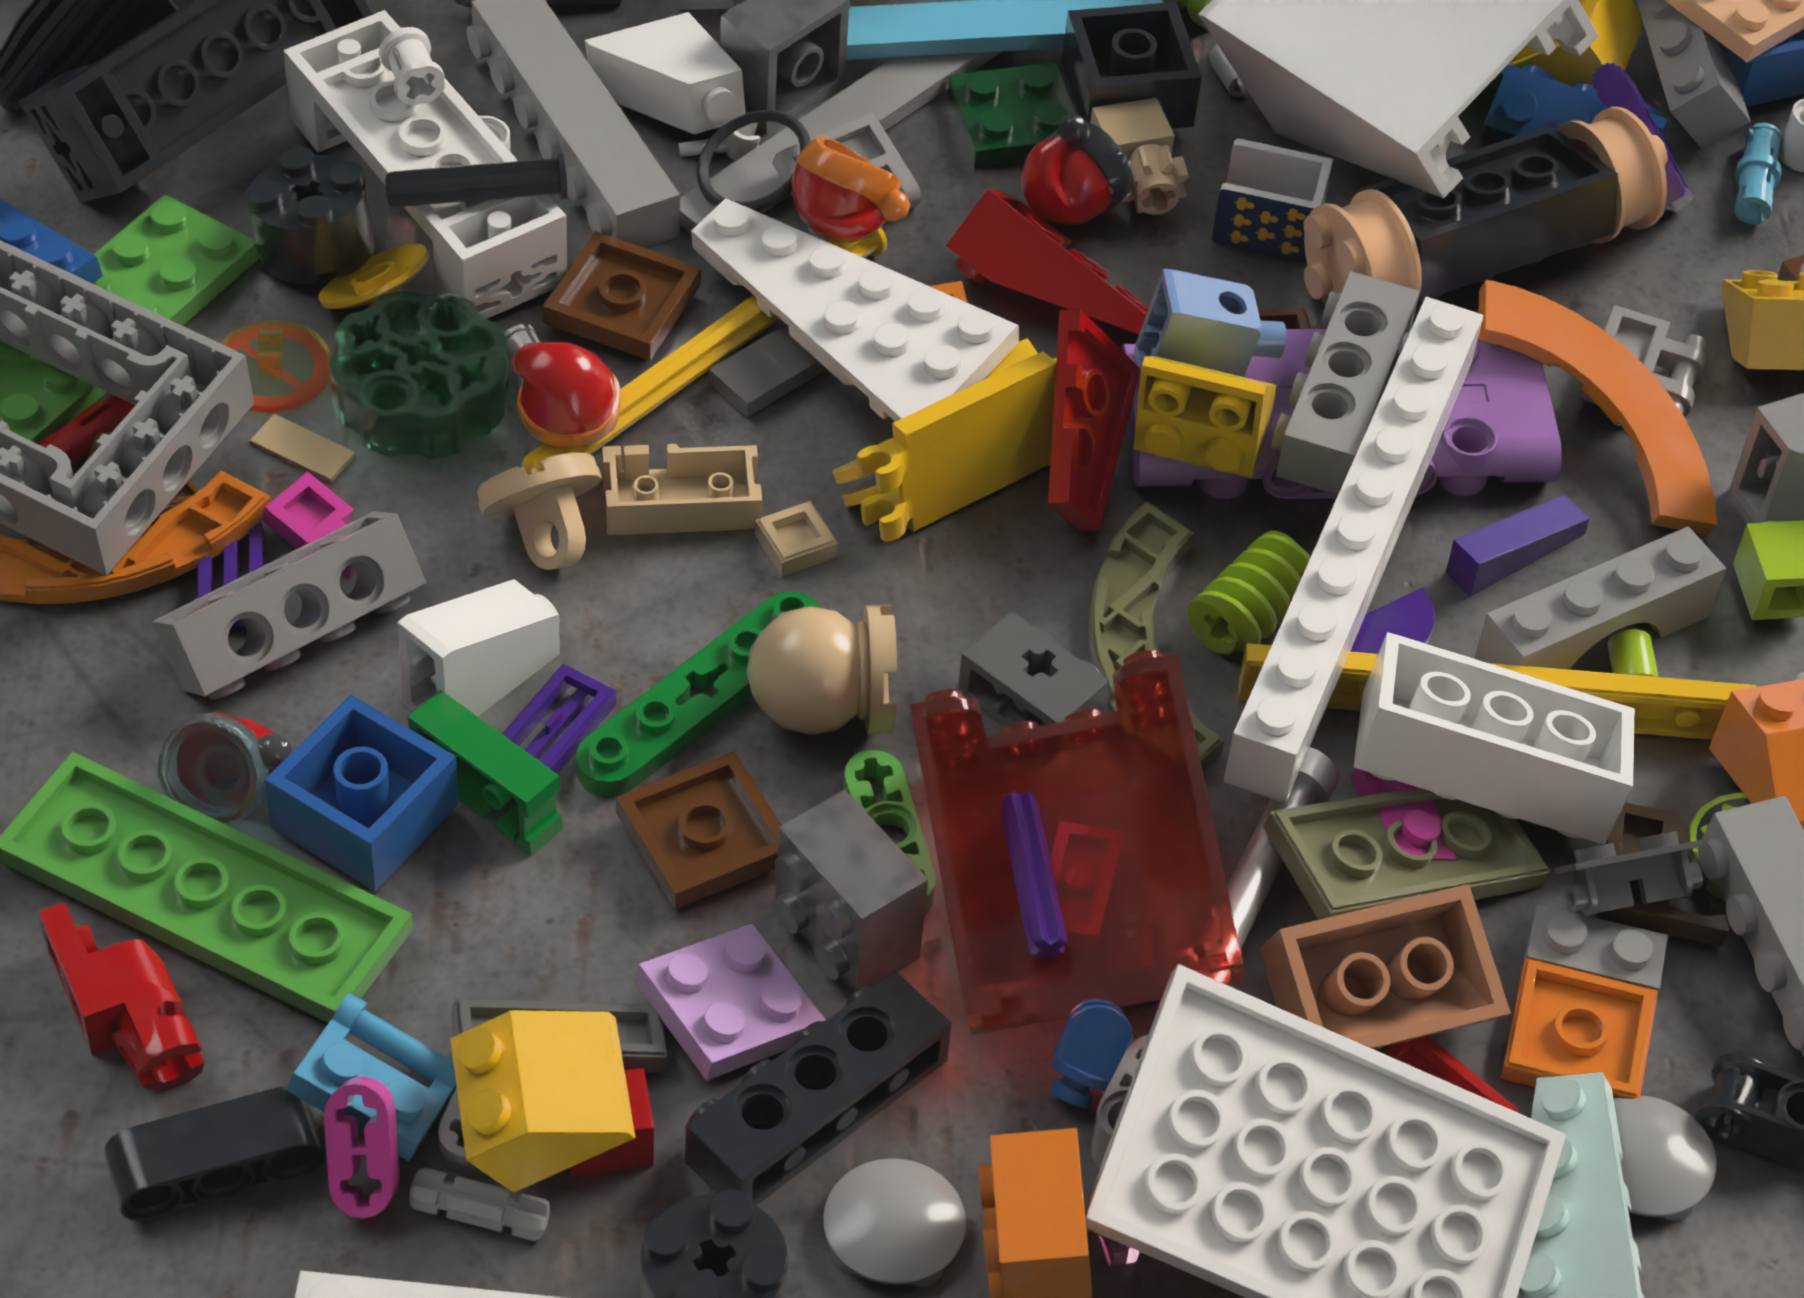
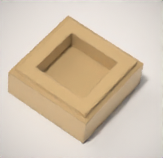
[754,501,838,577]

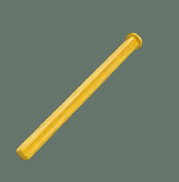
[521,227,887,475]

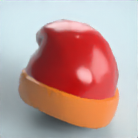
[792,136,910,243]
[511,342,621,447]

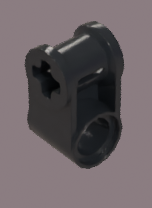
[1694,1053,1804,1170]

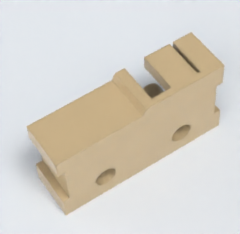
[602,444,762,535]

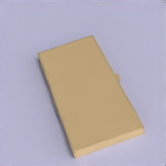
[249,414,356,483]

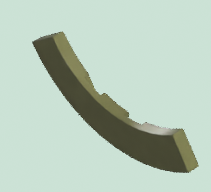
[1088,501,1224,791]

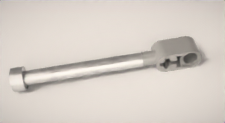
[1091,747,1339,1168]

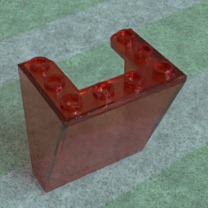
[910,650,1244,1036]

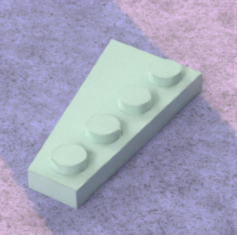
[1517,1072,1645,1298]

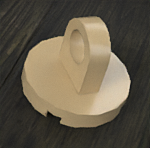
[477,453,602,570]

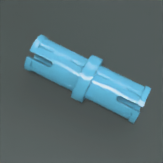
[1734,123,1782,224]

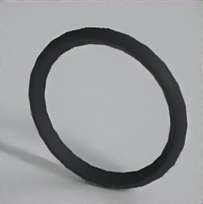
[696,110,811,211]

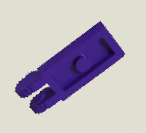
[1591,62,1694,211]

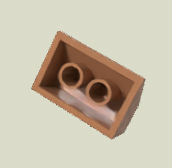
[1259,884,1511,1050]

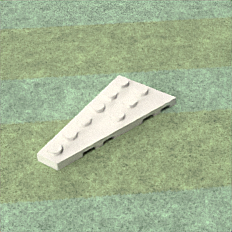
[691,198,1019,422]

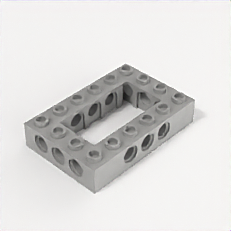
[0,240,254,576]

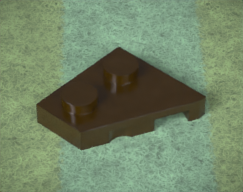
[1596,802,1729,946]

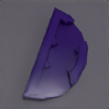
[1350,587,1435,654]

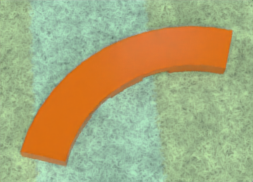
[1478,280,1717,535]
[0,471,272,604]

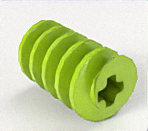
[1187,530,1311,655]

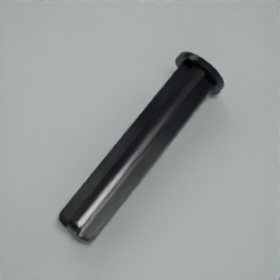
[385,151,567,208]

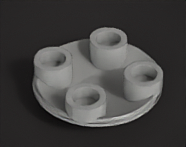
[1614,1096,1716,1221]
[823,1159,966,1287]

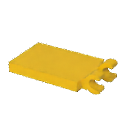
[857,351,1056,542]

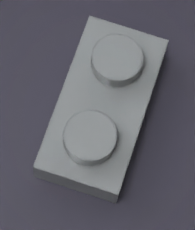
[1523,904,1668,992]

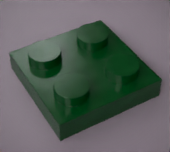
[947,62,1076,168]

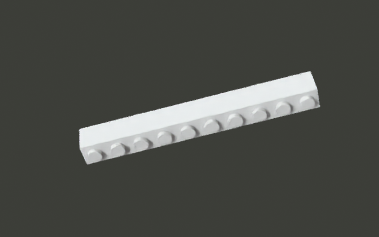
[1223,297,1484,803]

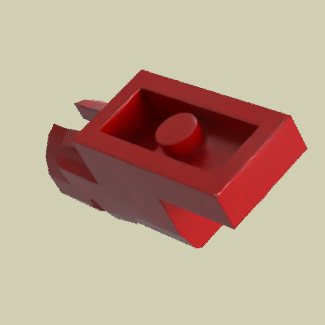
[38,902,205,1091]

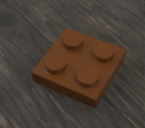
[543,231,701,361]
[616,751,782,910]

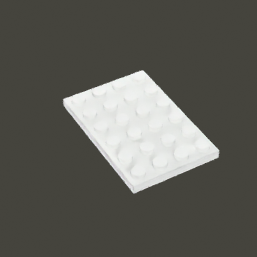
[1085,964,1567,1298]

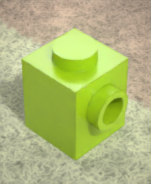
[1733,520,1804,620]

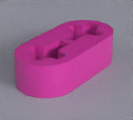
[324,1076,400,1219]

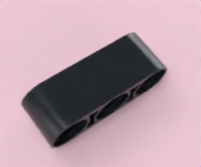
[104,1086,325,1221]

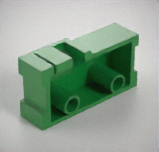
[407,690,563,857]

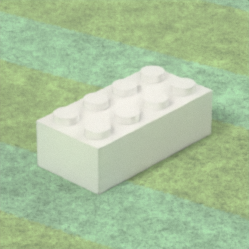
[1354,632,1635,845]

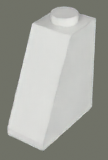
[585,12,746,134]
[397,579,560,717]

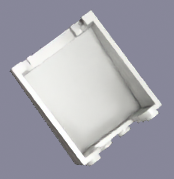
[1198,0,1599,198]

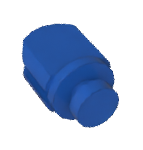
[1050,999,1133,1109]

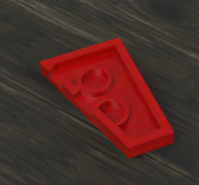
[1048,309,1140,531]

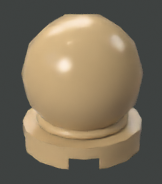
[746,605,897,735]

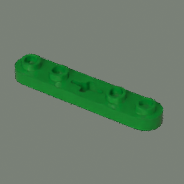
[576,591,821,798]

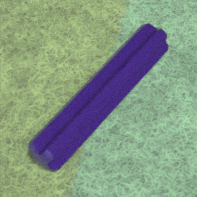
[1000,791,1067,959]

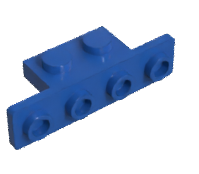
[1484,65,1667,139]

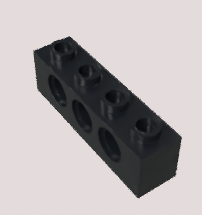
[685,971,952,1206]

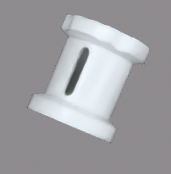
[378,27,445,106]

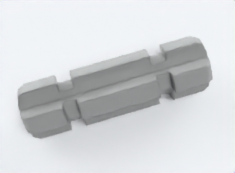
[409,1168,550,1241]

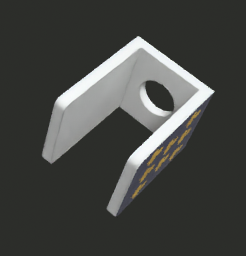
[1212,139,1333,263]

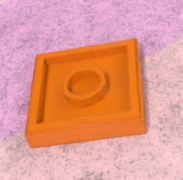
[1500,957,1658,1099]

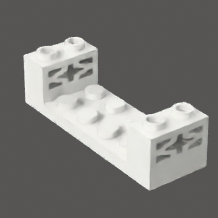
[284,10,567,328]

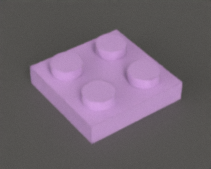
[634,924,826,1081]

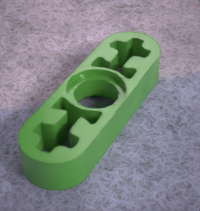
[843,750,936,915]

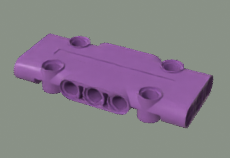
[1121,329,1562,499]

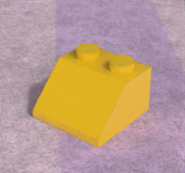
[450,1010,635,1193]

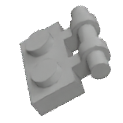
[1581,305,1707,417]

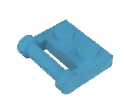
[286,993,457,1161]

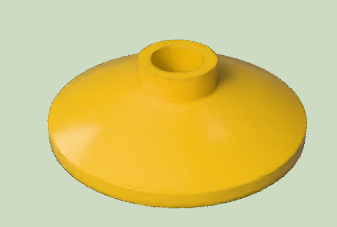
[318,244,430,313]

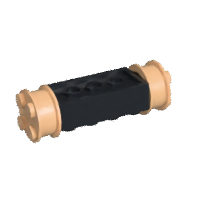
[1304,107,1667,306]

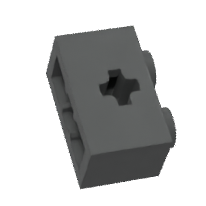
[957,611,1110,764]

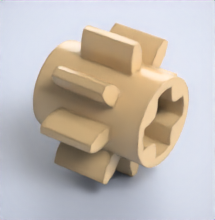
[1122,144,1189,215]

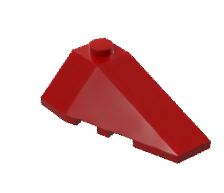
[946,189,1149,334]

